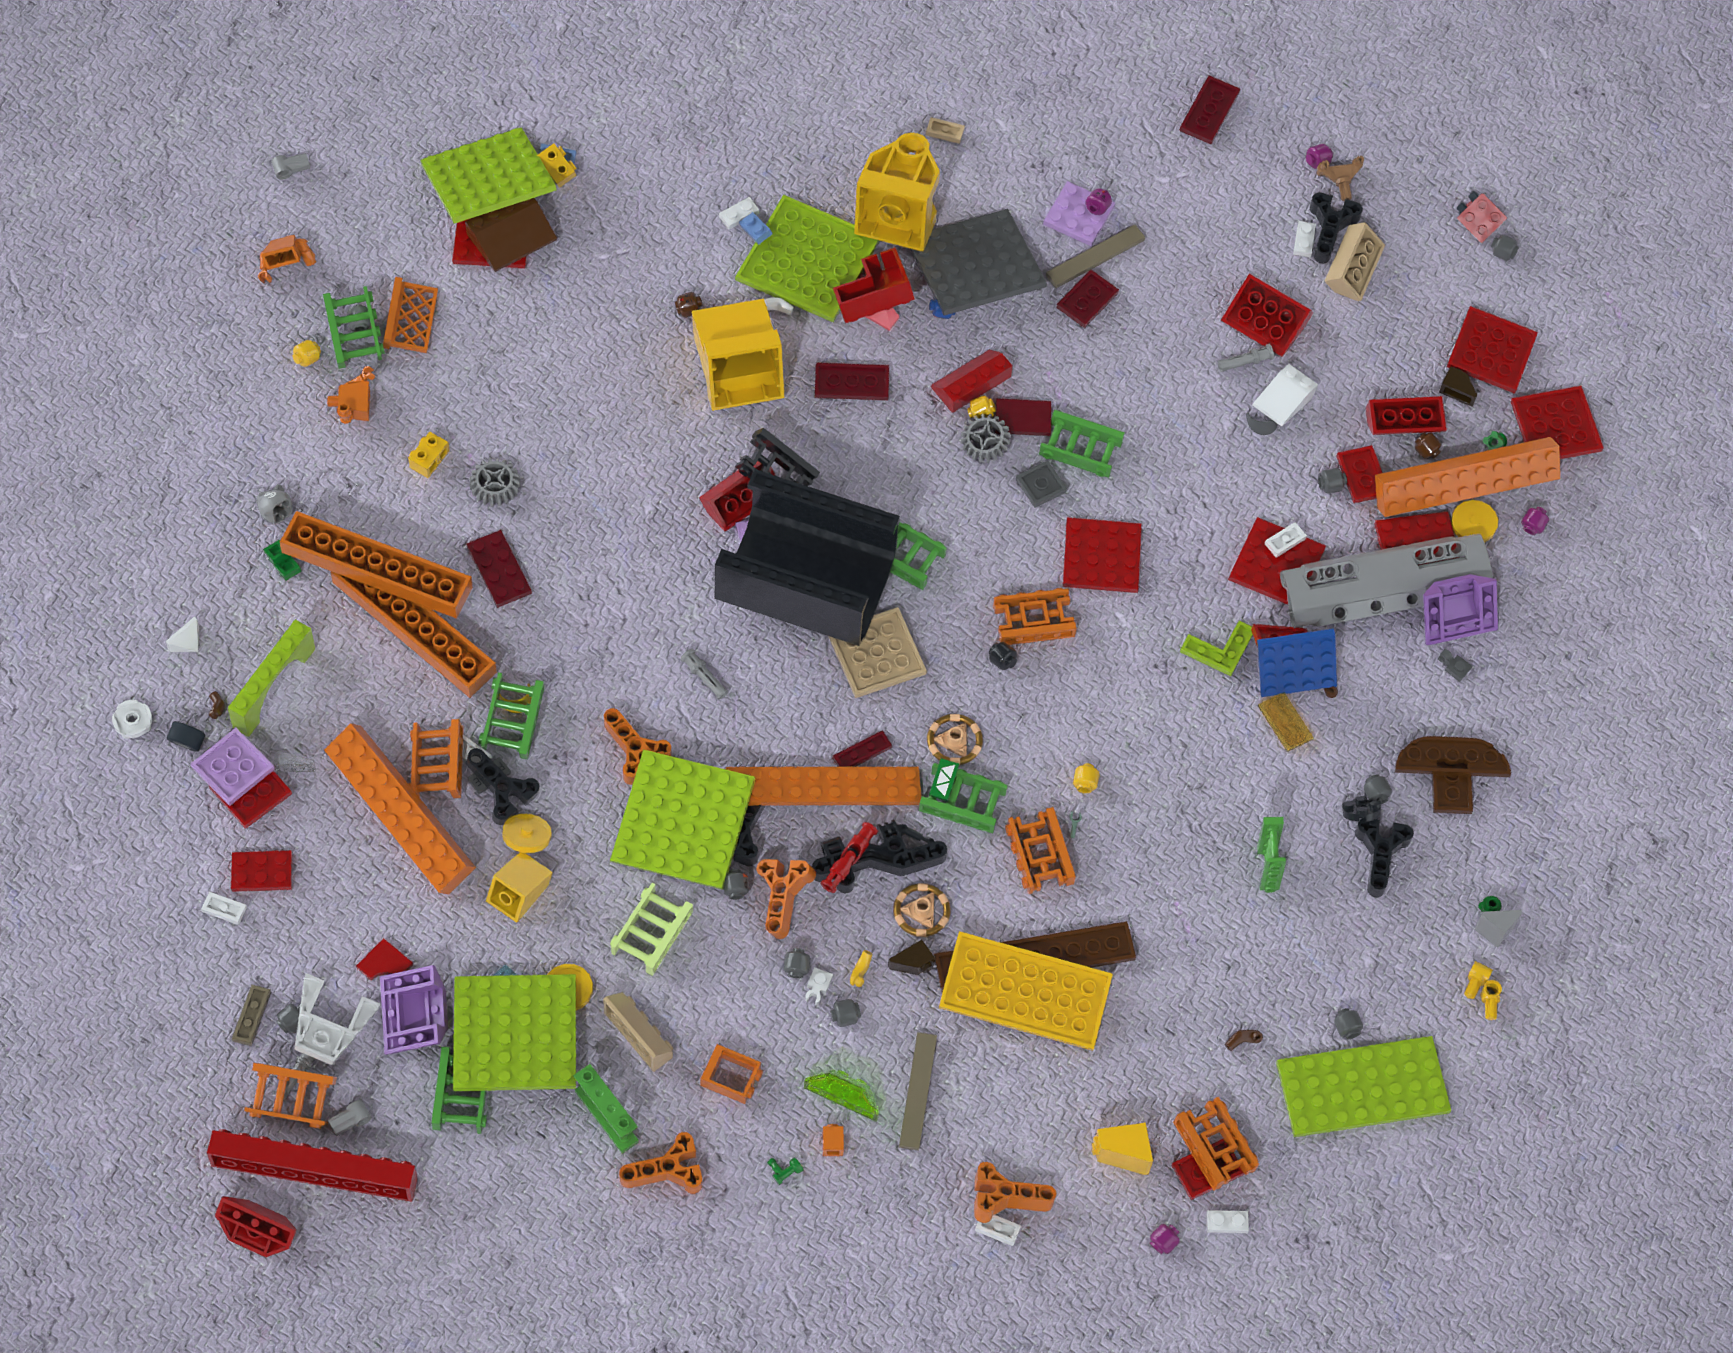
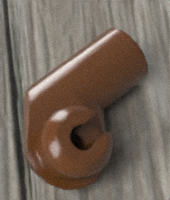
[209,691,226,719]

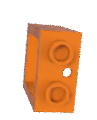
[700,1044,763,1104]

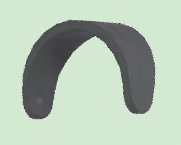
[1246,412,1278,435]

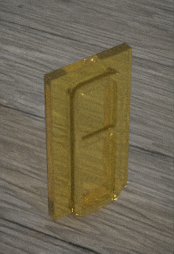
[1258,692,1314,752]

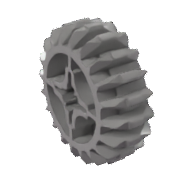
[961,413,1011,463]
[469,457,520,507]

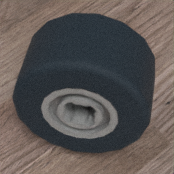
[167,721,205,752]

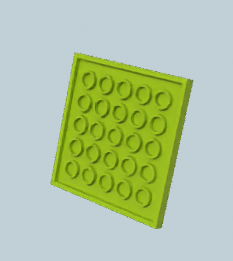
[420,127,557,224]
[735,195,880,322]
[610,749,756,890]
[453,974,576,1091]

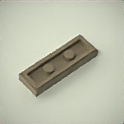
[232,985,271,1046]

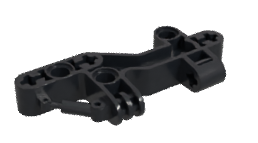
[812,819,947,894]

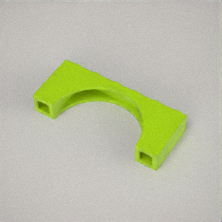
[228,619,315,737]

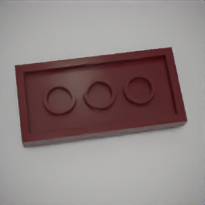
[1179,75,1241,144]
[815,362,889,401]
[466,530,532,608]

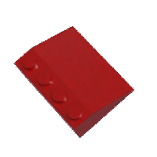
[1221,273,1313,357]

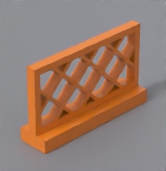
[383,277,438,353]

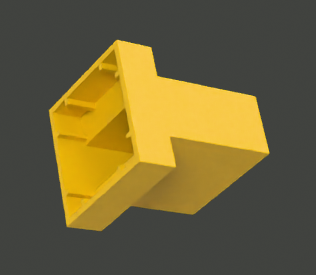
[692,298,784,411]

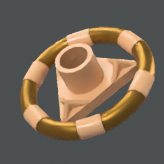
[927,714,983,765]
[893,883,951,937]

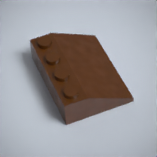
[465,198,557,272]

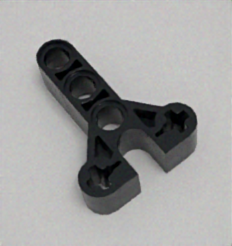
[1309,192,1363,264]
[466,748,540,825]
[734,805,765,867]
[1355,818,1414,898]

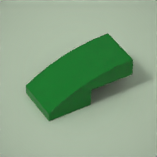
[263,540,302,581]

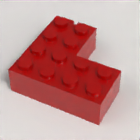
[833,247,915,323]

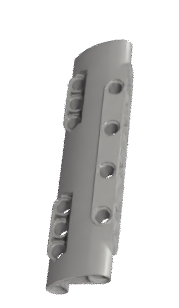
[1280,533,1493,628]

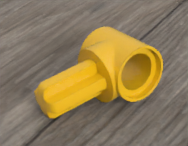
[1464,961,1493,999]
[1480,980,1502,1021]

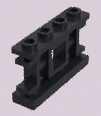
[735,428,820,486]

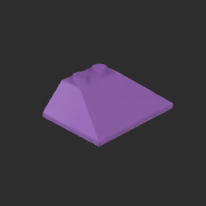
[1423,574,1498,646]
[380,965,448,1055]

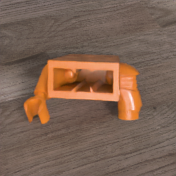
[258,235,316,284]
[327,366,375,424]

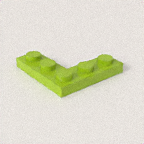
[1180,621,1253,676]

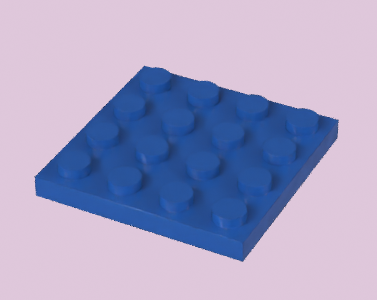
[1257,629,1337,697]

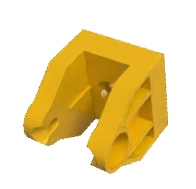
[854,133,940,252]

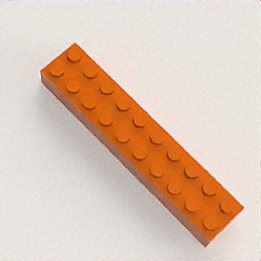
[1375,437,1560,517]
[280,511,473,619]
[331,571,497,698]
[324,723,476,894]

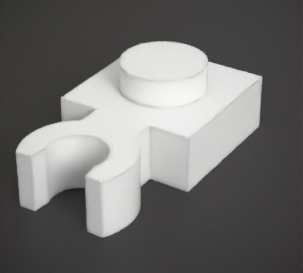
[805,967,833,1005]

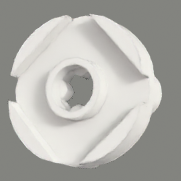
[112,700,152,739]

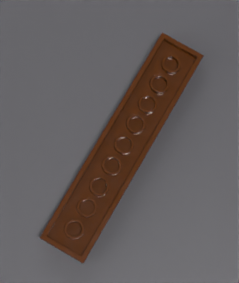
[934,921,1136,992]

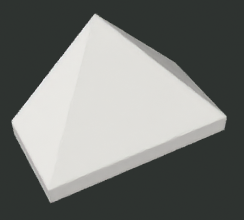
[166,617,199,652]

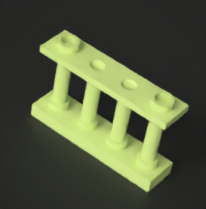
[610,883,693,976]

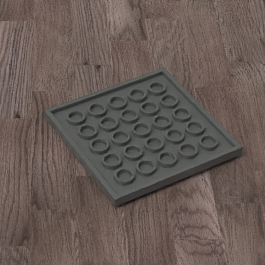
[910,209,1047,316]

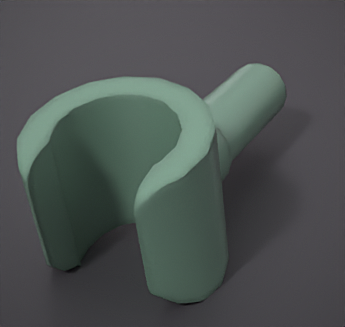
[1069,811,1082,839]

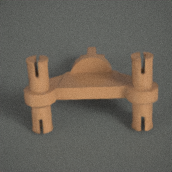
[1316,156,1364,201]

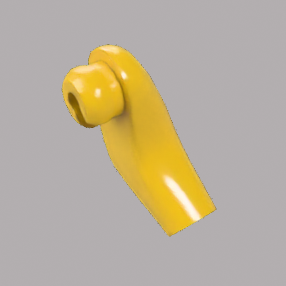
[850,950,873,987]

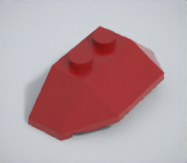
[215,1196,297,1257]

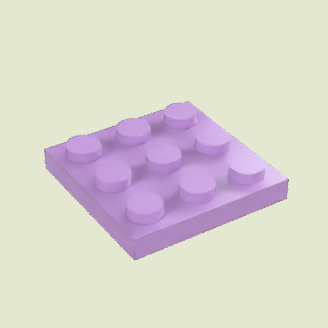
[1043,181,1115,247]
[191,728,275,806]

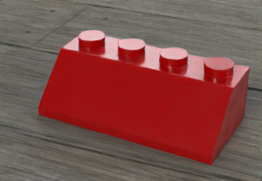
[931,349,1013,413]
[1365,396,1447,435]
[699,461,776,532]

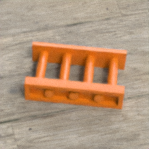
[409,719,464,798]
[244,1063,337,1129]

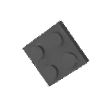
[1016,460,1067,508]

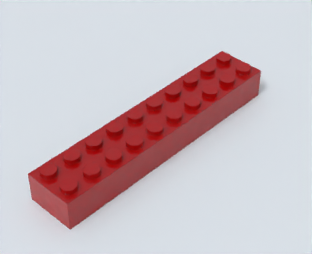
[207,1129,418,1202]

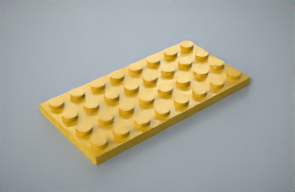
[938,931,1113,1051]

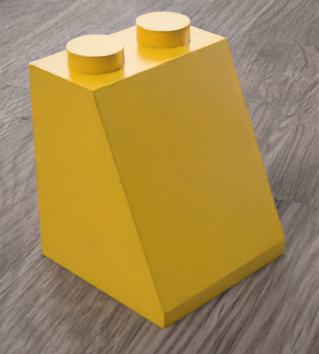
[486,852,553,923]
[1091,1123,1153,1175]

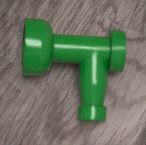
[767,1157,804,1185]

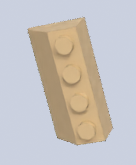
[1325,222,1385,301]
[603,992,673,1072]

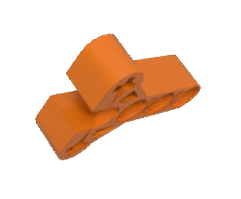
[604,708,672,785]
[756,859,816,940]
[619,1132,702,1194]
[974,1162,1057,1223]

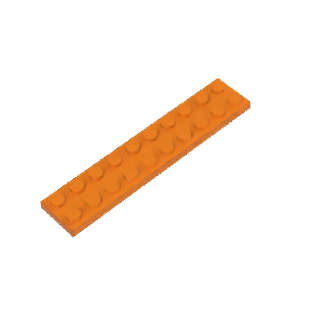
[726,767,921,806]

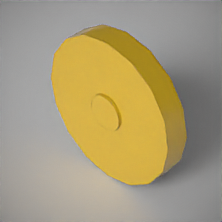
[1451,500,1498,543]
[502,814,552,853]
[547,964,593,1011]

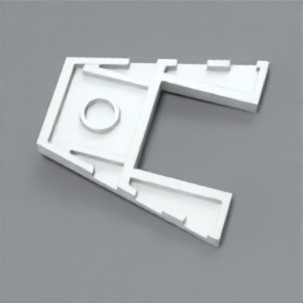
[294,973,380,1065]

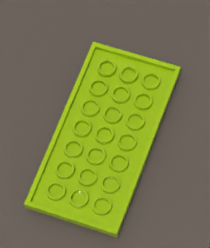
[1276,1036,1451,1138]

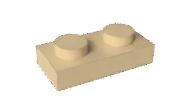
[926,117,965,144]

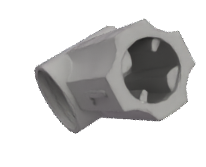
[271,153,310,180]
[328,1100,372,1136]

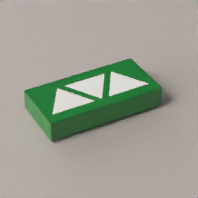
[929,758,959,801]

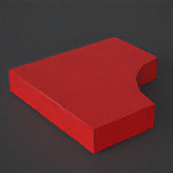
[356,938,413,980]

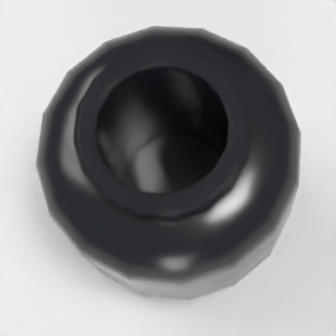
[989,642,1017,670]

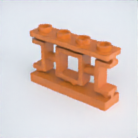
[993,588,1077,645]
[1005,807,1076,894]
[1173,1096,1259,1191]

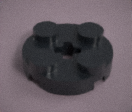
[1342,796,1381,822]

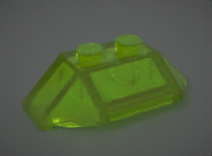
[804,1069,879,1122]

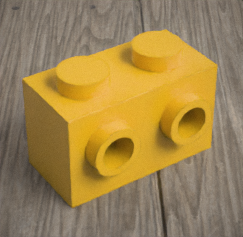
[537,143,577,188]
[408,432,449,478]

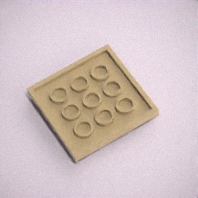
[828,607,927,698]

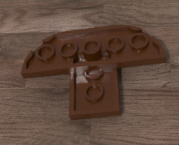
[1395,736,1511,814]

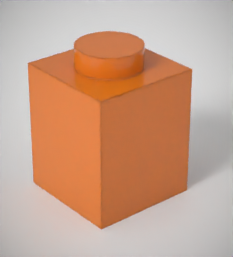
[822,1124,844,1156]

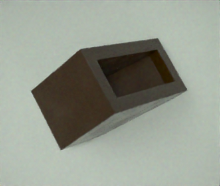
[1439,366,1477,407]
[888,939,935,975]

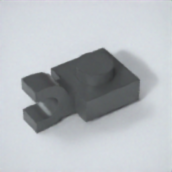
[1438,648,1473,682]

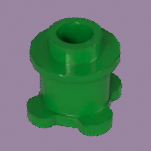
[1483,431,1507,450]
[1478,896,1502,913]

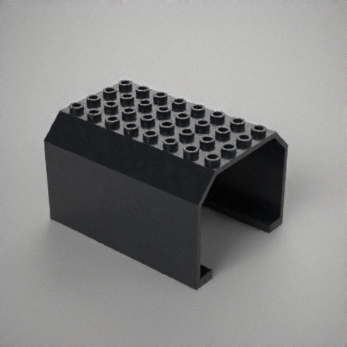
[714,469,900,646]

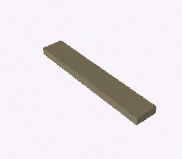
[1046,225,1145,288]
[899,1032,937,1151]

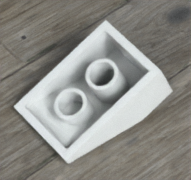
[1252,364,1318,427]

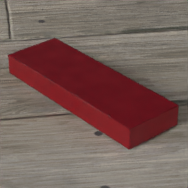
[832,730,892,767]

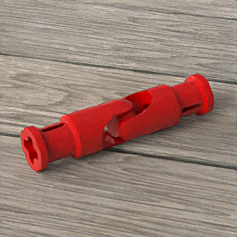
[820,822,878,893]

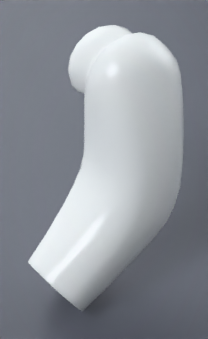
[764,298,794,315]

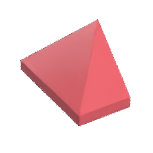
[865,308,900,331]

